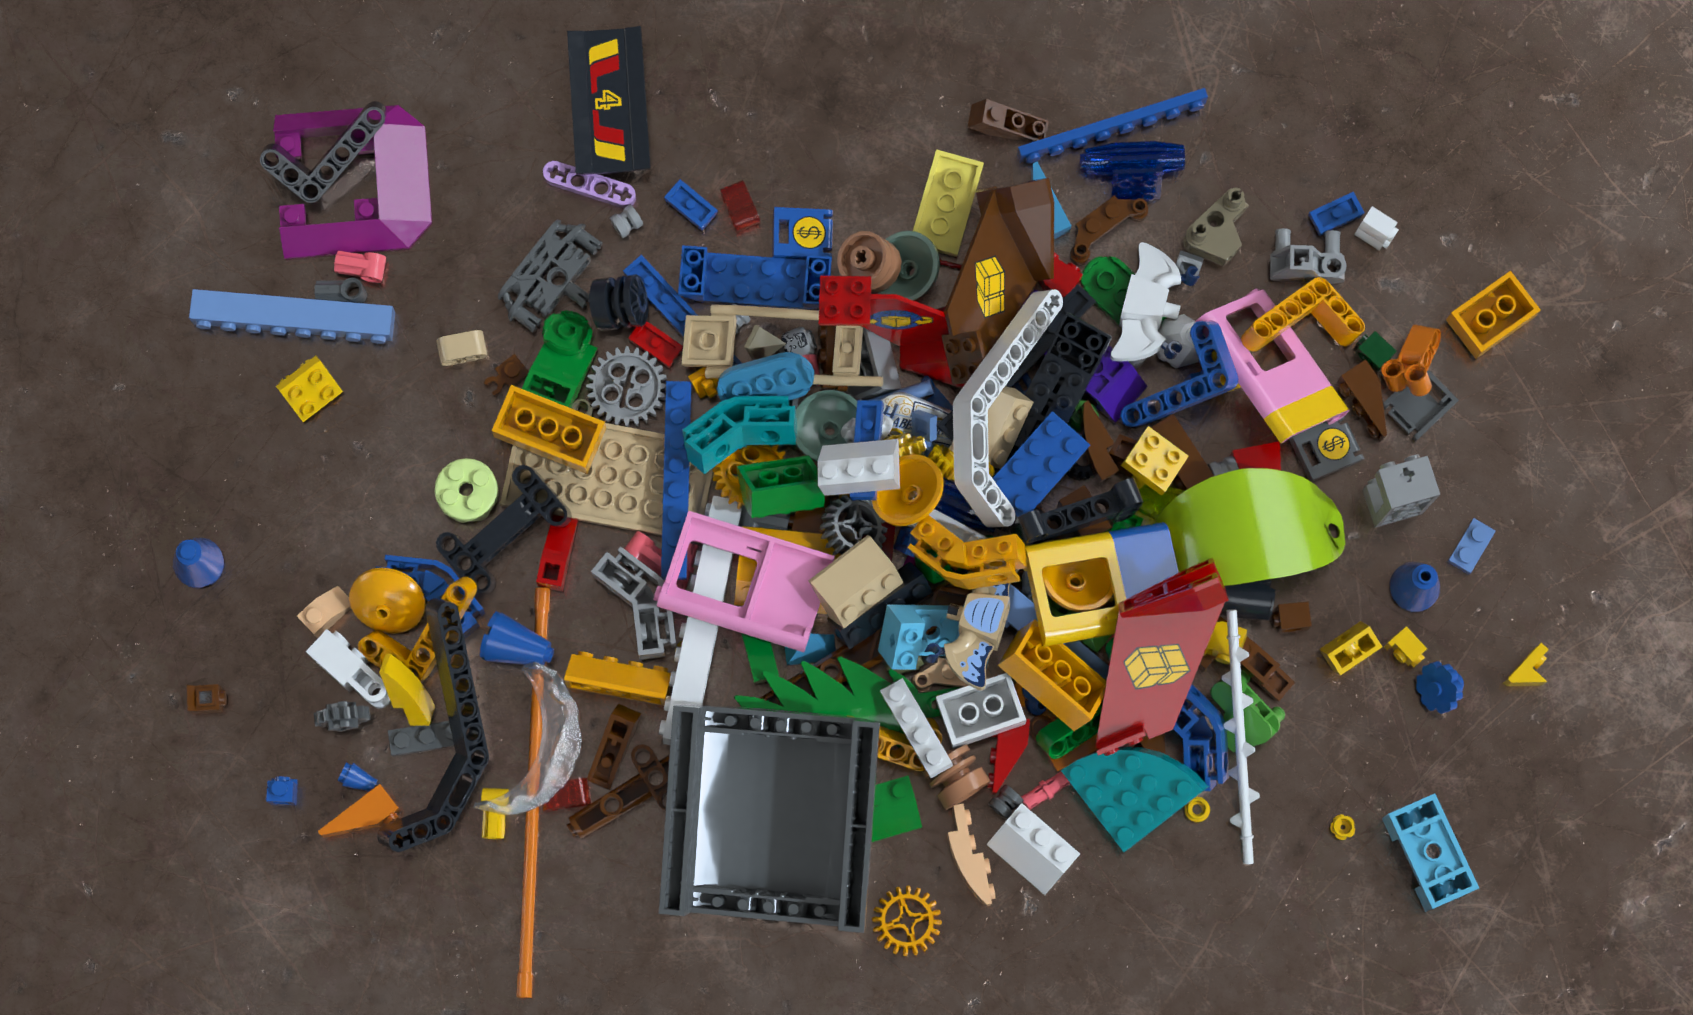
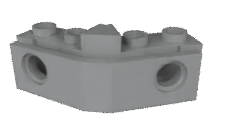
[591,547,677,660]

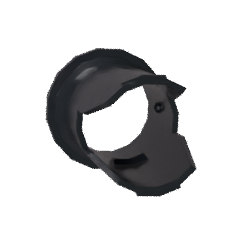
[1220,579,1276,620]

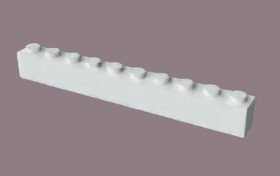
[659,496,743,745]

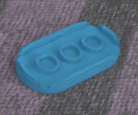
[717,352,815,401]

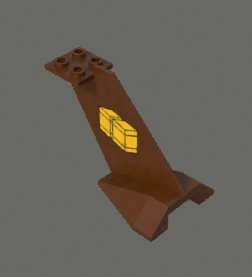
[942,178,1054,384]

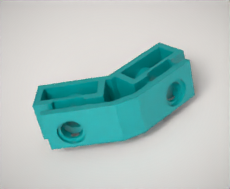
[682,396,797,474]

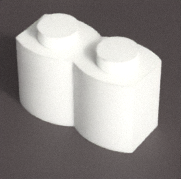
[1354,206,1399,251]

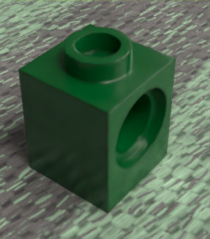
[1354,331,1397,374]

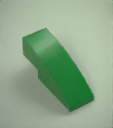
[741,633,779,685]

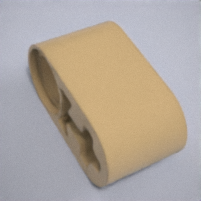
[436,330,487,366]

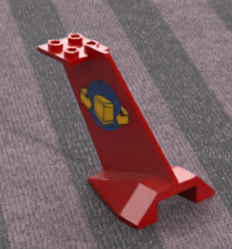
[818,276,966,388]

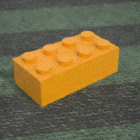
[491,385,607,474]
[998,619,1106,731]

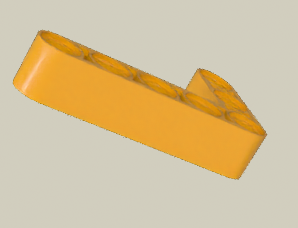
[1241,277,1365,351]
[358,577,477,682]

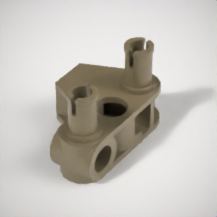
[1183,188,1249,266]

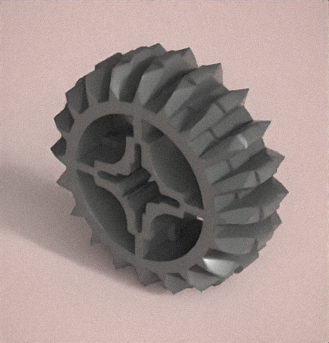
[819,495,888,555]

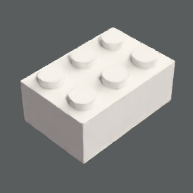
[936,673,1026,749]

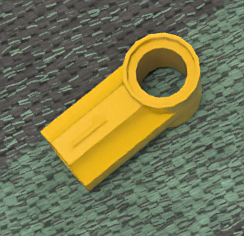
[481,788,509,839]

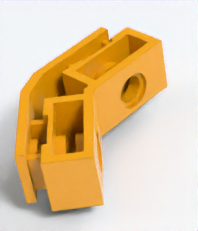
[907,515,1026,590]

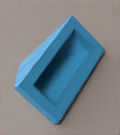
[784,634,836,666]

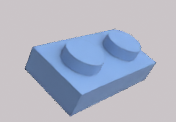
[1447,518,1495,575]

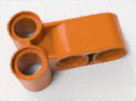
[1381,324,1441,396]

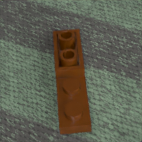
[1217,616,1296,701]

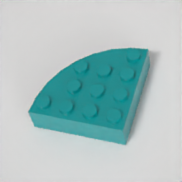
[1061,746,1209,852]

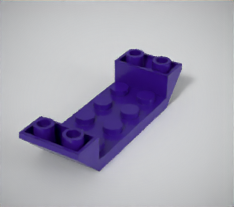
[1021,290,1148,424]

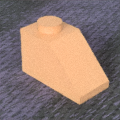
[297,586,351,639]

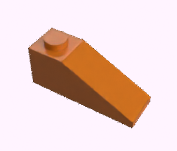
[318,784,401,838]

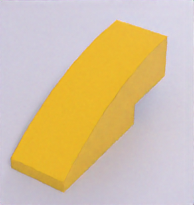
[379,654,435,726]

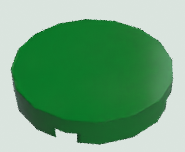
[542,310,593,356]

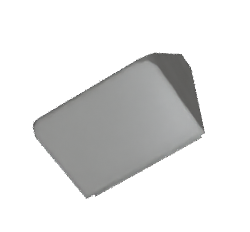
[1176,251,1204,285]

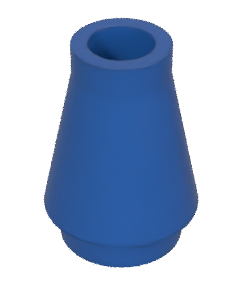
[337,762,378,792]

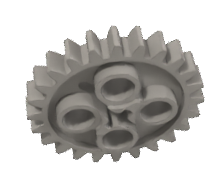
[586,346,667,427]

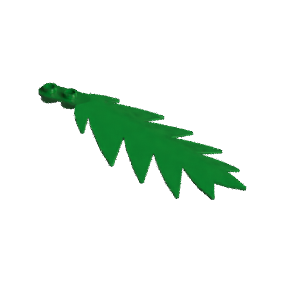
[734,656,960,747]

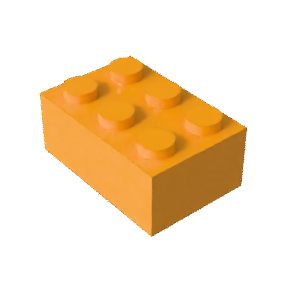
[1446,271,1541,359]

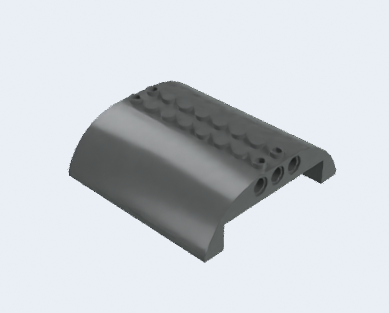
[659,705,880,933]

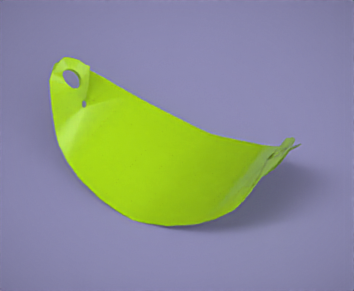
[1154,468,1345,586]

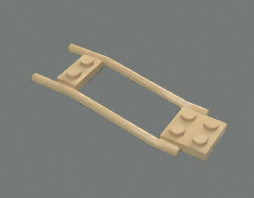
[682,305,883,387]

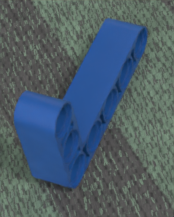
[1121,320,1239,427]

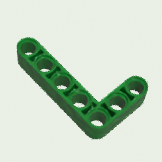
[1036,638,1114,759]

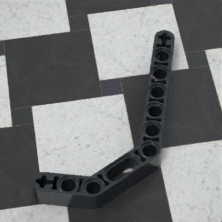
[377,598,489,852]

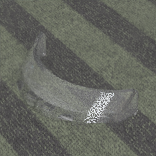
[473,662,581,815]

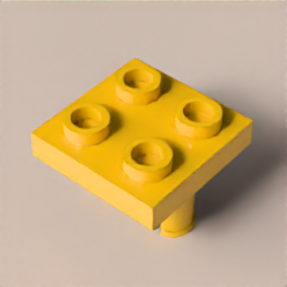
[276,355,343,422]
[1121,426,1189,496]

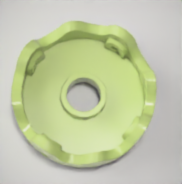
[434,458,499,523]

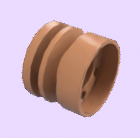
[922,745,991,810]

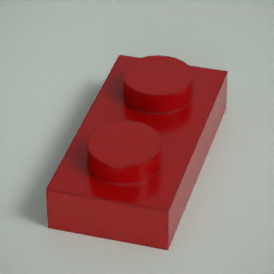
[628,321,683,368]

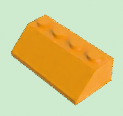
[564,651,671,706]

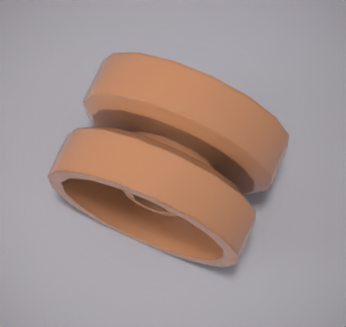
[837,231,901,292]

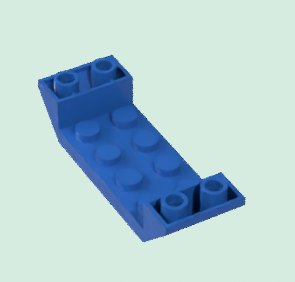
[678,245,832,310]

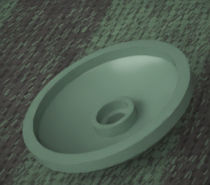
[877,231,940,301]
[796,390,857,462]

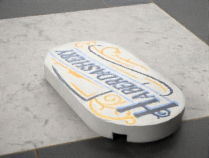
[881,392,952,455]

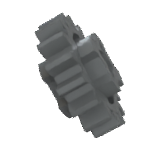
[313,701,370,732]

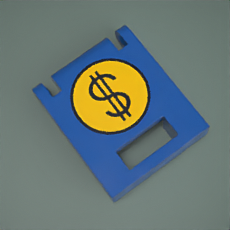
[772,207,833,260]

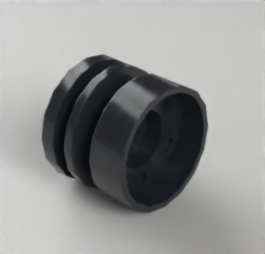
[589,274,648,331]

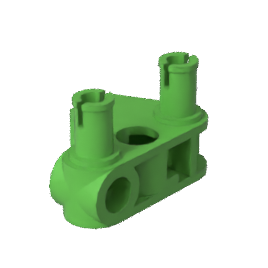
[1210,669,1285,752]

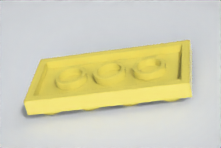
[913,149,984,257]

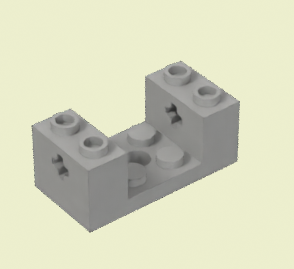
[1362,454,1440,528]

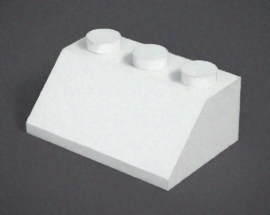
[818,439,900,496]
[987,803,1080,895]

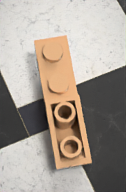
[947,804,996,906]

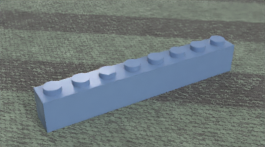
[189,289,395,344]

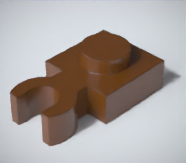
[484,353,529,397]

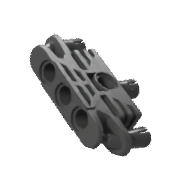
[498,219,603,333]

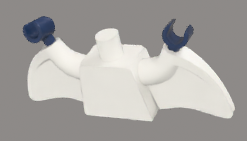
[1110,242,1200,361]

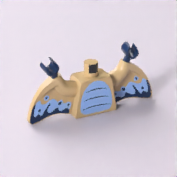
[924,568,1019,691]

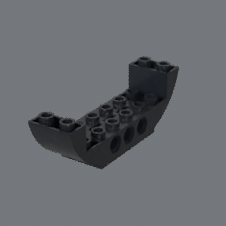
[992,312,1112,479]

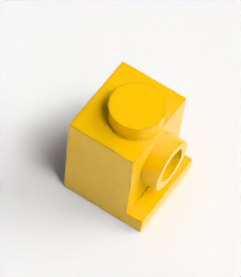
[1384,626,1427,668]

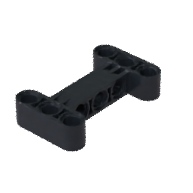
[436,465,572,594]
[1010,478,1143,546]

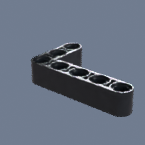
[260,101,387,203]

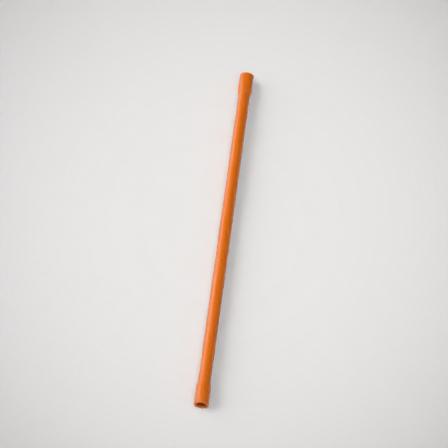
[516,587,550,998]

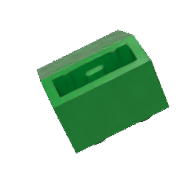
[522,343,598,408]

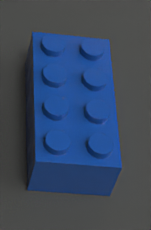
[993,411,1090,519]

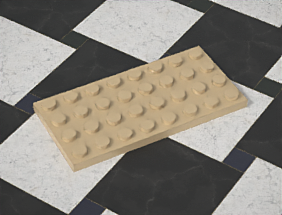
[500,423,713,543]

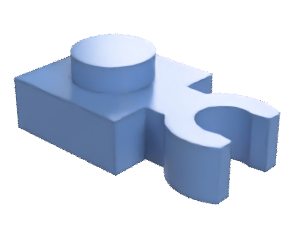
[912,410,937,457]

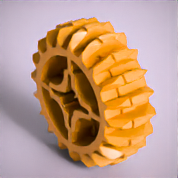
[872,886,942,956]

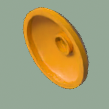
[872,454,944,526]
[1042,558,1113,612]
[349,568,426,634]

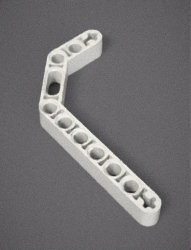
[953,289,1063,527]

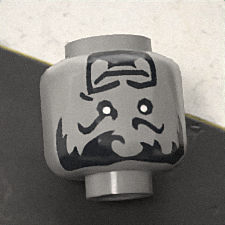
[779,327,817,356]

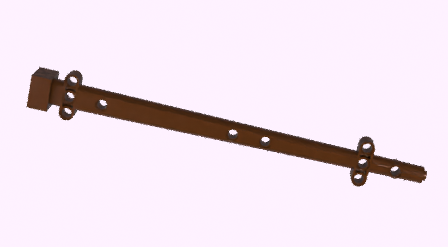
[566,485,1112,839]

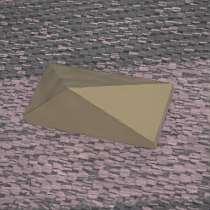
[744,325,786,360]

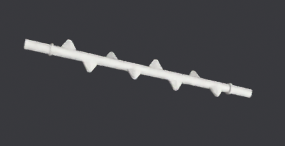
[1222,609,1260,864]

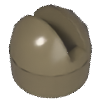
[571,399,593,416]

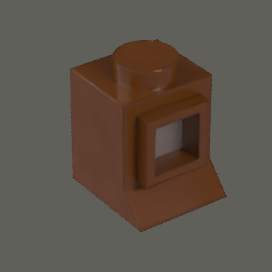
[186,684,227,714]

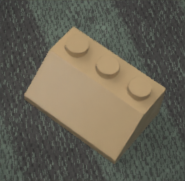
[949,386,1033,469]
[808,535,903,628]

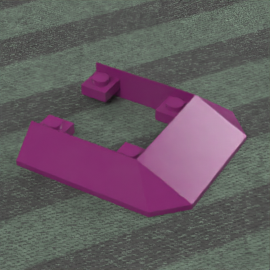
[273,105,432,259]

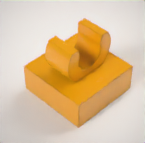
[688,367,719,399]

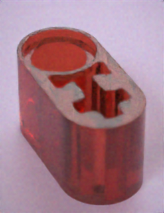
[720,180,761,232]
[539,778,591,812]

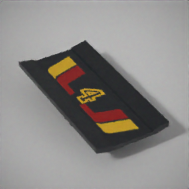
[567,26,651,175]

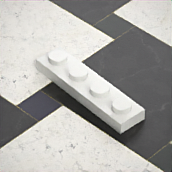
[880,678,953,778]

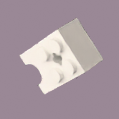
[306,629,391,709]

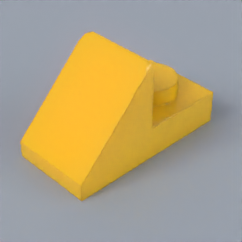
[1503,643,1549,686]

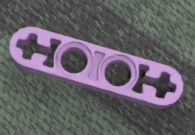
[543,161,636,208]

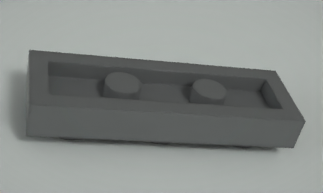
[388,721,467,757]

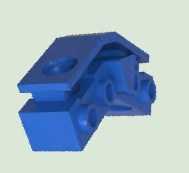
[376,555,485,639]
[1173,684,1229,791]

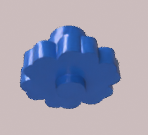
[1416,661,1464,714]

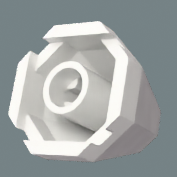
[1157,314,1206,368]

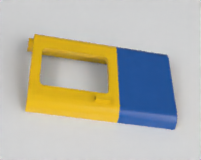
[1023,522,1179,647]

